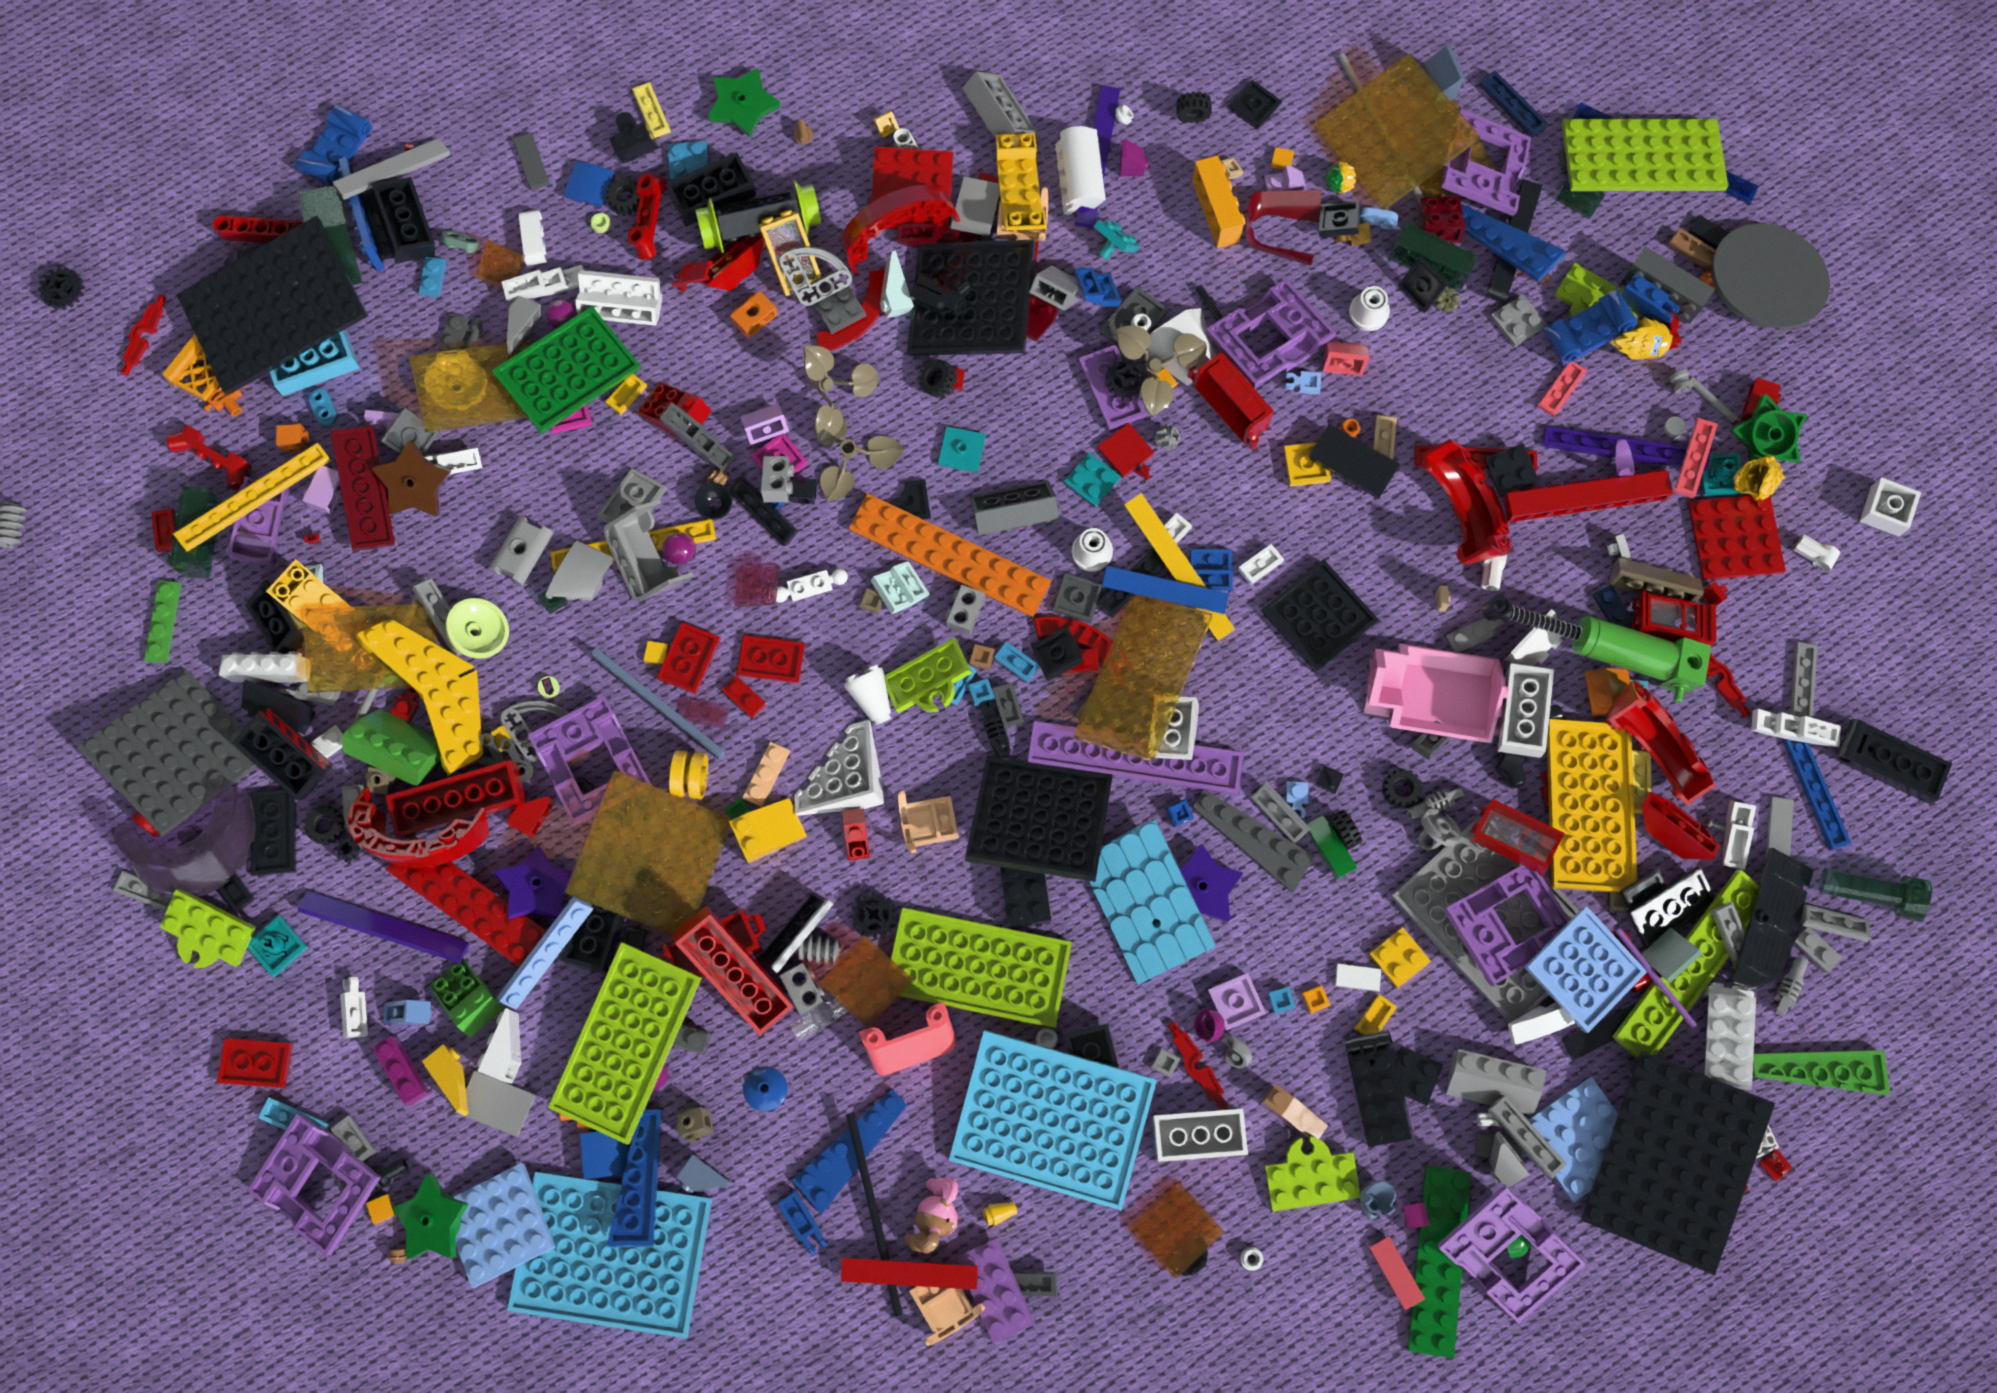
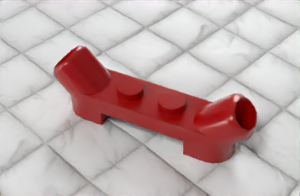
[628,173,668,260]
[166,424,252,490]

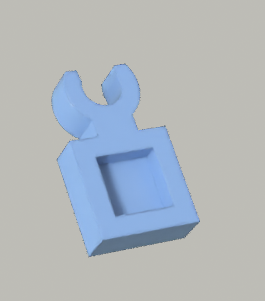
[1285,371,1321,395]
[1286,782,1308,819]

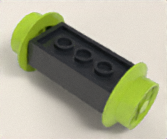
[695,180,821,254]

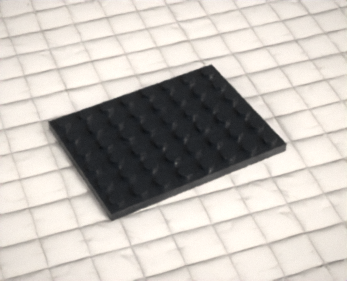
[176,216,369,396]
[1580,1051,1775,1276]

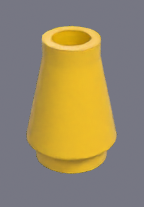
[982,1201,1017,1226]

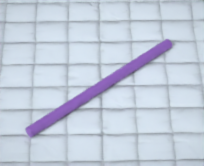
[1615,928,1697,1028]

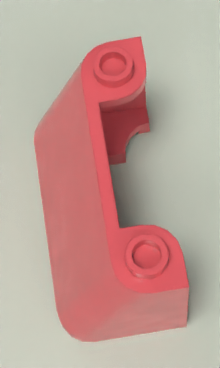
[859,1002,957,1076]

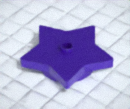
[1179,844,1243,923]
[494,846,579,919]

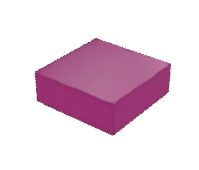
[1403,1202,1429,1229]

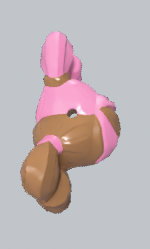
[903,1177,958,1253]

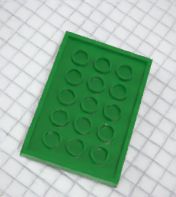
[492,306,641,435]

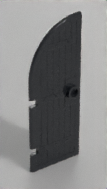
[1731,848,1814,988]

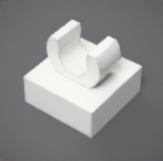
[1607,534,1631,558]

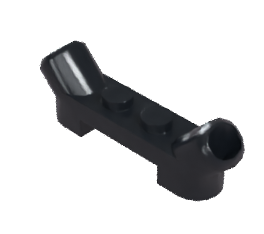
[1495,704,1564,789]

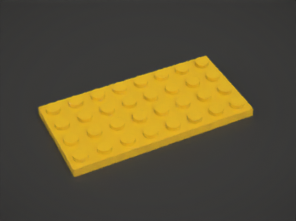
[1547,719,1637,892]

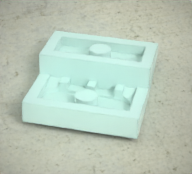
[871,561,930,614]

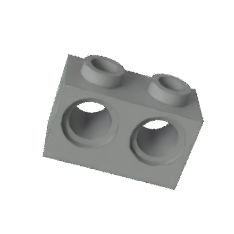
[761,456,794,502]
[944,585,985,636]
[780,963,826,1016]

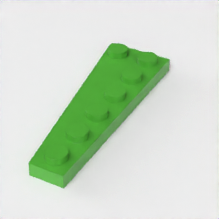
[1752,1050,1891,1095]

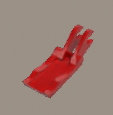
[671,260,713,291]

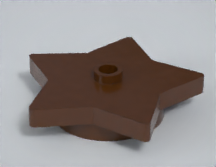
[372,441,451,516]

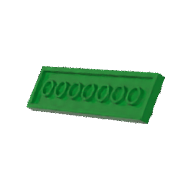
[1407,1166,1471,1359]

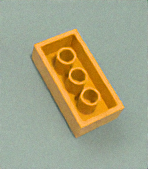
[1192,155,1245,248]

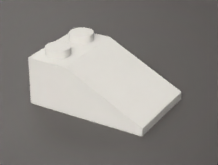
[1149,695,1199,760]

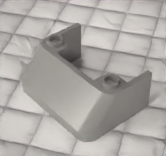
[604,499,694,601]

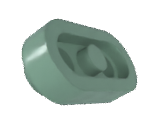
[442,231,481,253]

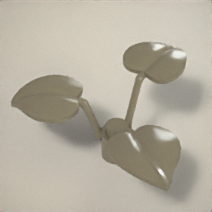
[1116,326,1207,416]
[803,345,879,441]
[814,418,904,501]

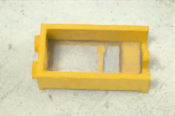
[758,209,821,296]

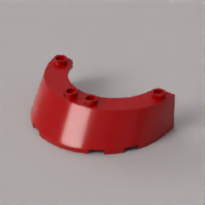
[841,185,961,274]
[1421,439,1512,565]
[1605,680,1716,805]
[347,786,489,868]

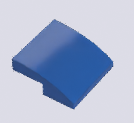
[563,161,614,208]
[1074,268,1121,307]
[1190,549,1233,591]
[580,1131,629,1179]

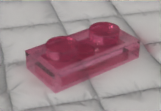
[683,699,729,729]

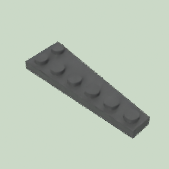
[1193,790,1314,893]

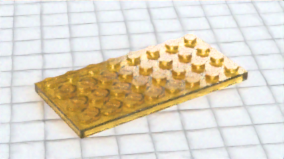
[1073,595,1212,762]

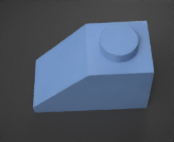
[383,1000,432,1025]

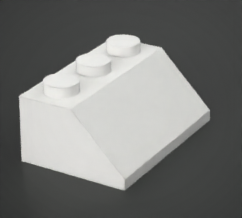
[1501,609,1563,669]

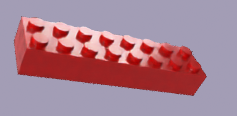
[385,835,547,967]

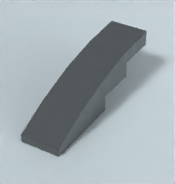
[659,403,736,472]

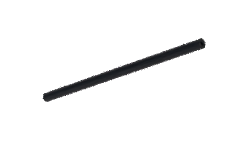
[846,1112,903,1317]

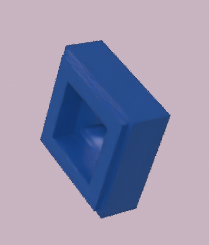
[1165,799,1194,827]

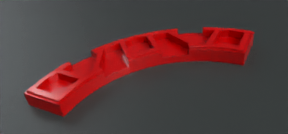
[817,269,885,351]
[1033,616,1133,685]

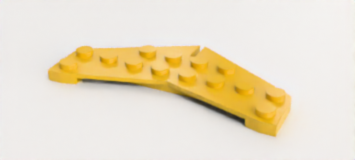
[356,620,483,776]

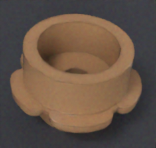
[387,1248,406,1264]

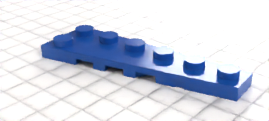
[1461,204,1566,283]
[792,1089,908,1214]
[607,1109,662,1247]

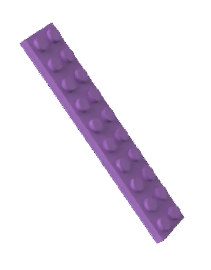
[1028,721,1244,795]

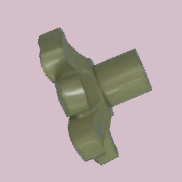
[1436,287,1460,312]

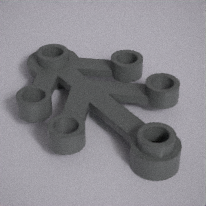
[475,733,534,781]

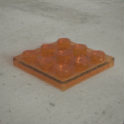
[819,936,913,1029]
[1129,1181,1224,1280]

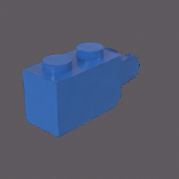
[1621,273,1679,323]

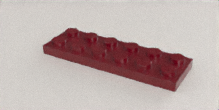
[330,426,395,551]

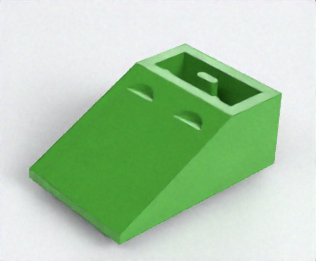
[429,958,504,1038]

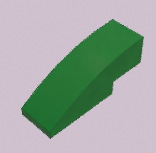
[1307,816,1357,880]

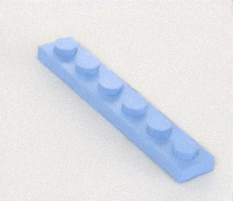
[496,897,593,1009]

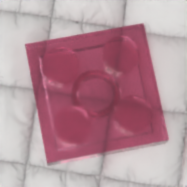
[735,563,779,607]

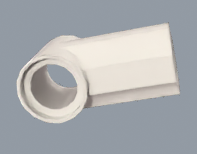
[1793,534,1840,572]
[1481,554,1507,591]

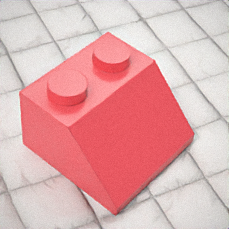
[1322,341,1369,375]

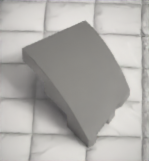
[545,541,613,601]

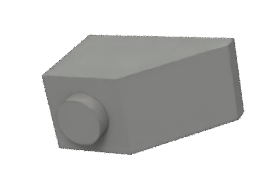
[1489,1131,1530,1188]

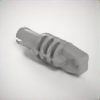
[1406,788,1464,820]
[1774,957,1808,1016]

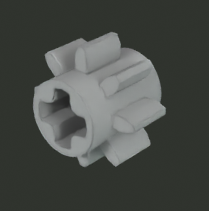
[1155,424,1180,451]

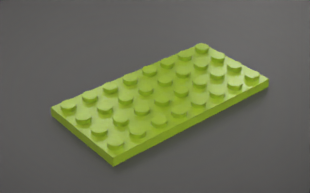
[1561,119,1728,191]
[884,908,1072,1029]
[548,942,702,1144]

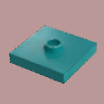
[938,426,986,473]

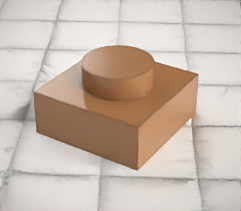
[969,644,995,671]

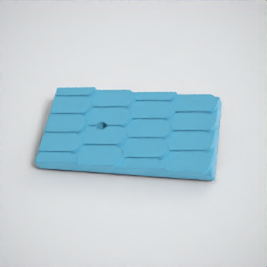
[1090,818,1216,984]

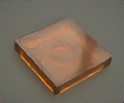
[475,240,525,290]

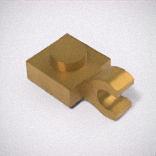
[1335,222,1371,246]

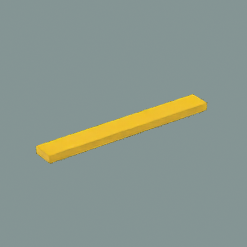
[173,443,331,552]
[1124,493,1235,641]
[550,519,716,573]

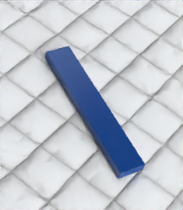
[1102,566,1229,615]
[1781,738,1852,851]

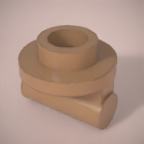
[794,120,813,145]
[706,469,730,485]

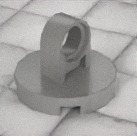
[1418,808,1461,850]

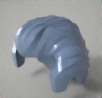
[1359,1180,1396,1220]

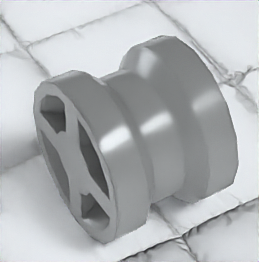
[1668,369,1694,394]

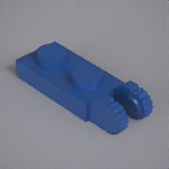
[777,1190,828,1256]

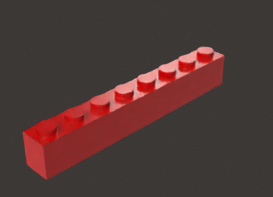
[1503,469,1674,523]

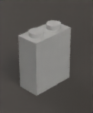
[1030,265,1082,311]

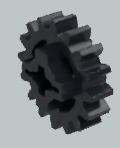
[38,267,85,310]
[1105,357,1149,401]
[850,892,898,940]

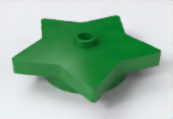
[708,68,781,137]
[1730,394,1807,463]
[393,1174,468,1259]

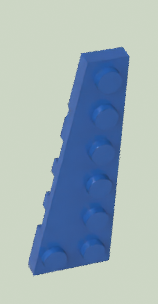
[338,157,385,271]

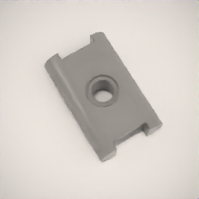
[488,516,554,586]

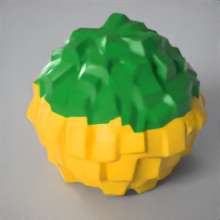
[1324,162,1356,194]

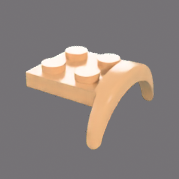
[997,187,1048,242]
[898,791,959,853]
[909,1286,985,1346]

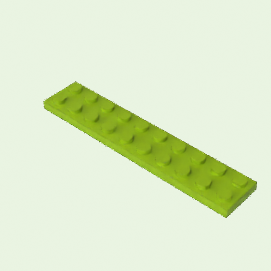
[1612,870,1759,1060]

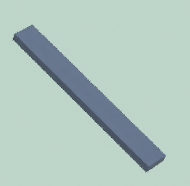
[592,648,726,760]

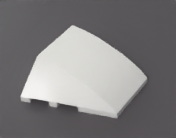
[1143,308,1217,386]

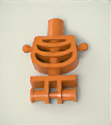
[189,362,247,417]

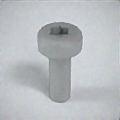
[1705,818,1726,831]

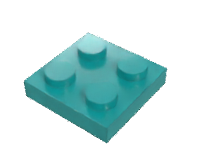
[1064,452,1121,508]

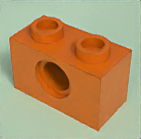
[730,291,778,339]

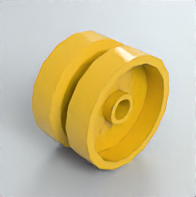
[669,750,708,800]

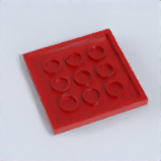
[871,147,954,229]
[1687,496,1786,581]

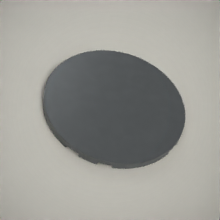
[1711,223,1830,330]

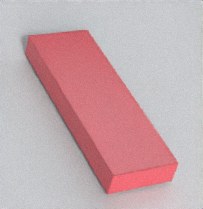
[1537,361,1587,417]
[1369,1237,1425,1310]

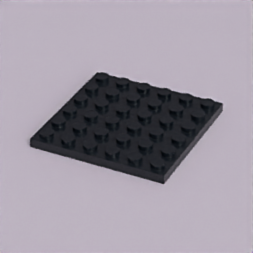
[907,239,1036,356]
[965,755,1113,882]

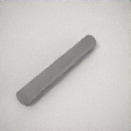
[1690,377,1738,424]

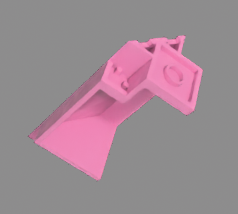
[1363,643,1509,743]

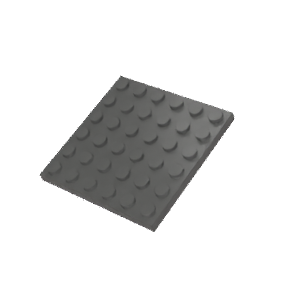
[77,670,258,837]

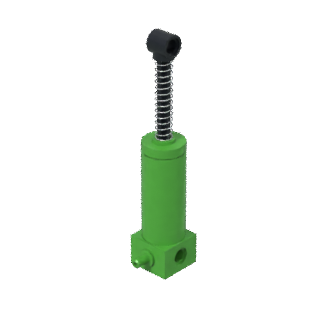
[1482,595,1711,703]

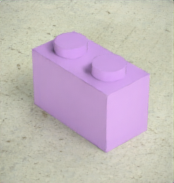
[740,403,789,445]
[302,466,341,515]

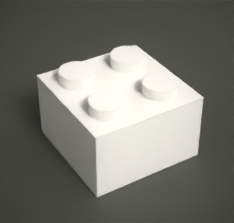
[1859,477,1921,537]

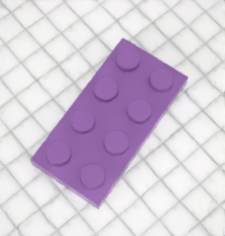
[1078,345,1146,431]
[956,1238,1035,1344]

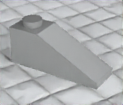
[507,296,541,356]

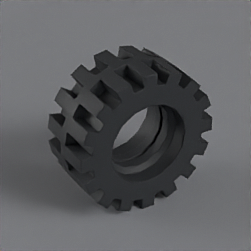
[1176,91,1212,123]
[606,177,640,216]
[918,359,957,398]
[1382,768,1423,809]
[303,805,345,845]
[1327,809,1362,851]

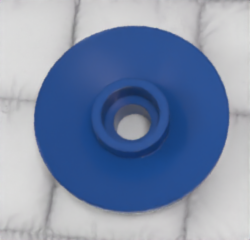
[743,1067,787,1111]

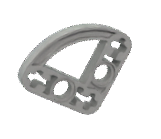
[779,246,852,306]
[501,701,569,762]

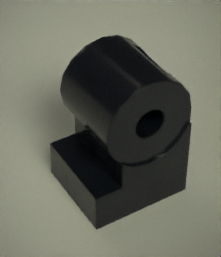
[789,479,817,505]

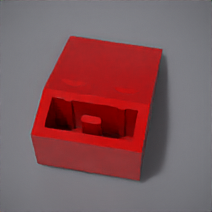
[637,382,712,440]

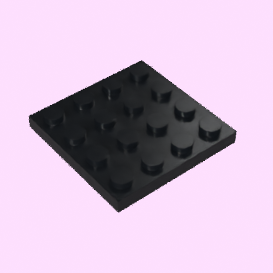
[1261,559,1379,673]

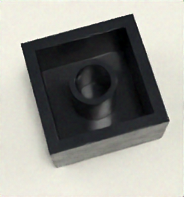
[1065,1023,1119,1068]

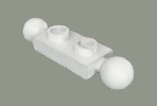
[772,569,848,603]

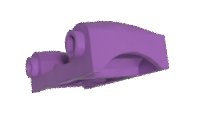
[226,477,290,565]

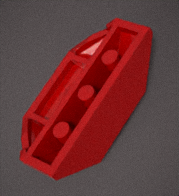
[698,235,764,291]
[1641,792,1721,860]

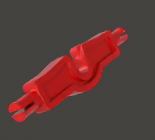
[120,294,167,376]
[1706,652,1752,718]
[1167,1021,1229,1110]

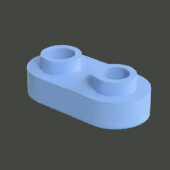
[1360,208,1398,229]

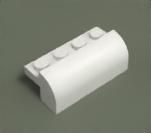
[1055,126,1106,214]
[576,270,662,326]

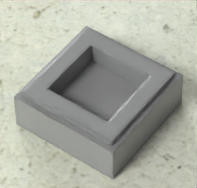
[1150,1048,1180,1078]

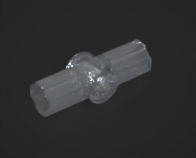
[789,991,856,1042]

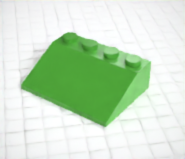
[342,709,441,787]

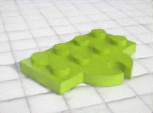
[1554,263,1638,318]
[884,637,972,713]
[160,888,256,968]
[1264,1136,1360,1212]

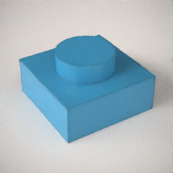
[968,678,995,706]
[1267,987,1296,1015]

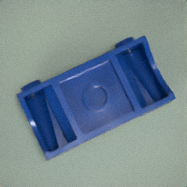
[294,104,373,189]
[1543,289,1638,366]

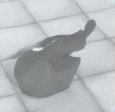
[1221,1032,1252,1069]

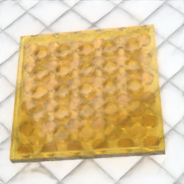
[1313,53,1480,210]
[564,771,733,935]

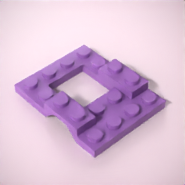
[1441,109,1531,216]
[1206,278,1336,388]
[528,696,652,826]
[1443,865,1570,987]
[247,1114,381,1256]
[1438,1185,1586,1324]

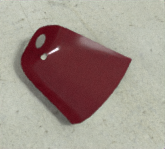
[1246,189,1321,266]

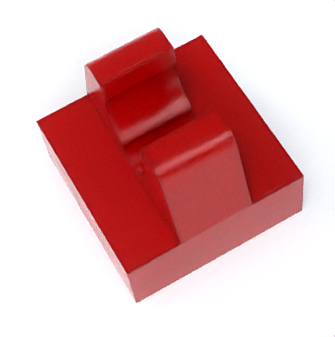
[1701,581,1729,607]
[1759,1149,1792,1181]

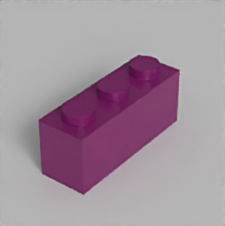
[372,1035,431,1106]

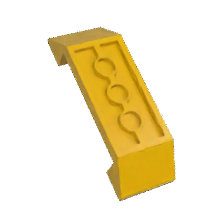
[996,133,1046,230]
[266,559,380,674]

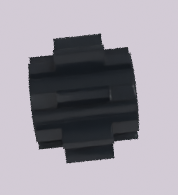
[334,836,364,864]

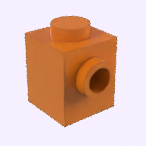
[276,424,310,453]

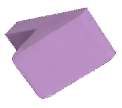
[1264,165,1306,191]

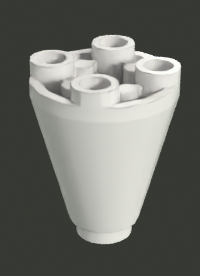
[844,665,891,725]

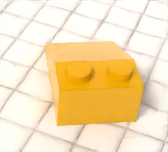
[729,798,807,864]

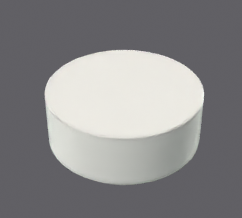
[1664,417,1686,438]
[1036,1028,1058,1049]

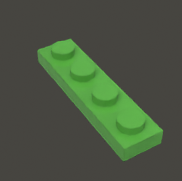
[144,581,181,663]

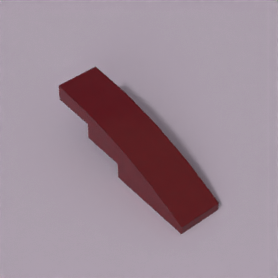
[897,224,981,248]

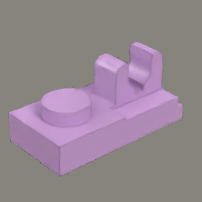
[364,410,400,431]

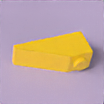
[422,1044,468,1116]

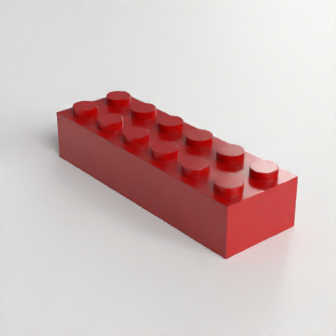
[385,760,527,839]
[672,906,794,1035]

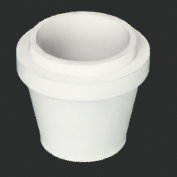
[1349,286,1390,331]
[1072,528,1113,572]

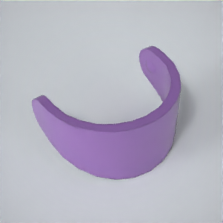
[1615,439,1634,476]

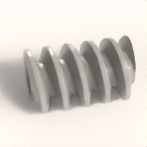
[0,503,28,549]
[796,934,843,967]

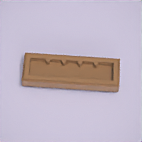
[1667,228,1716,271]

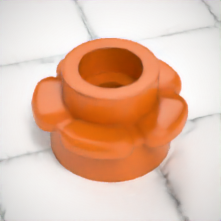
[1341,419,1360,438]

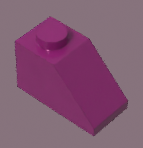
[1120,139,1148,177]

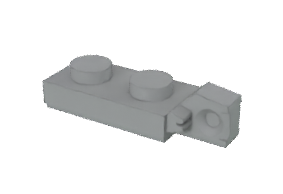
[1445,618,1504,653]

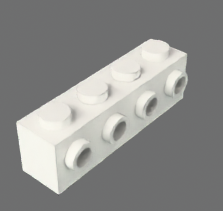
[219,652,312,682]

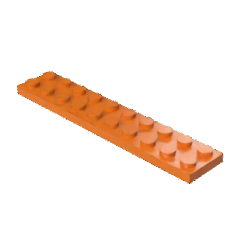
[849,493,1051,618]

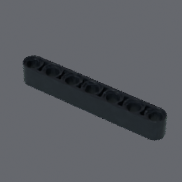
[1485,179,1543,303]

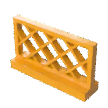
[162,334,219,401]

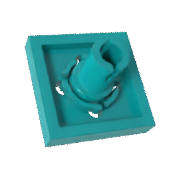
[1094,220,1140,260]
[1700,453,1743,496]
[248,915,309,977]

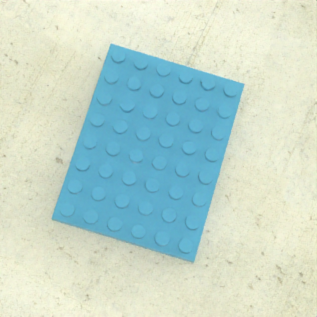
[949,1030,1157,1210]
[507,1172,712,1339]

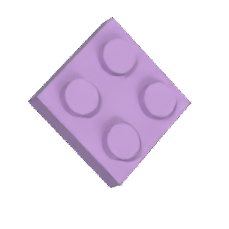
[1207,973,1266,1031]

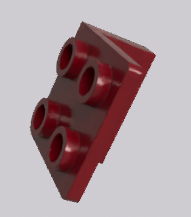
[1420,197,1465,244]
[1027,294,1059,342]

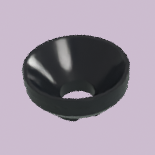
[695,483,733,520]

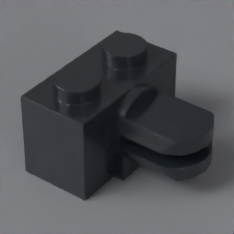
[609,112,659,164]

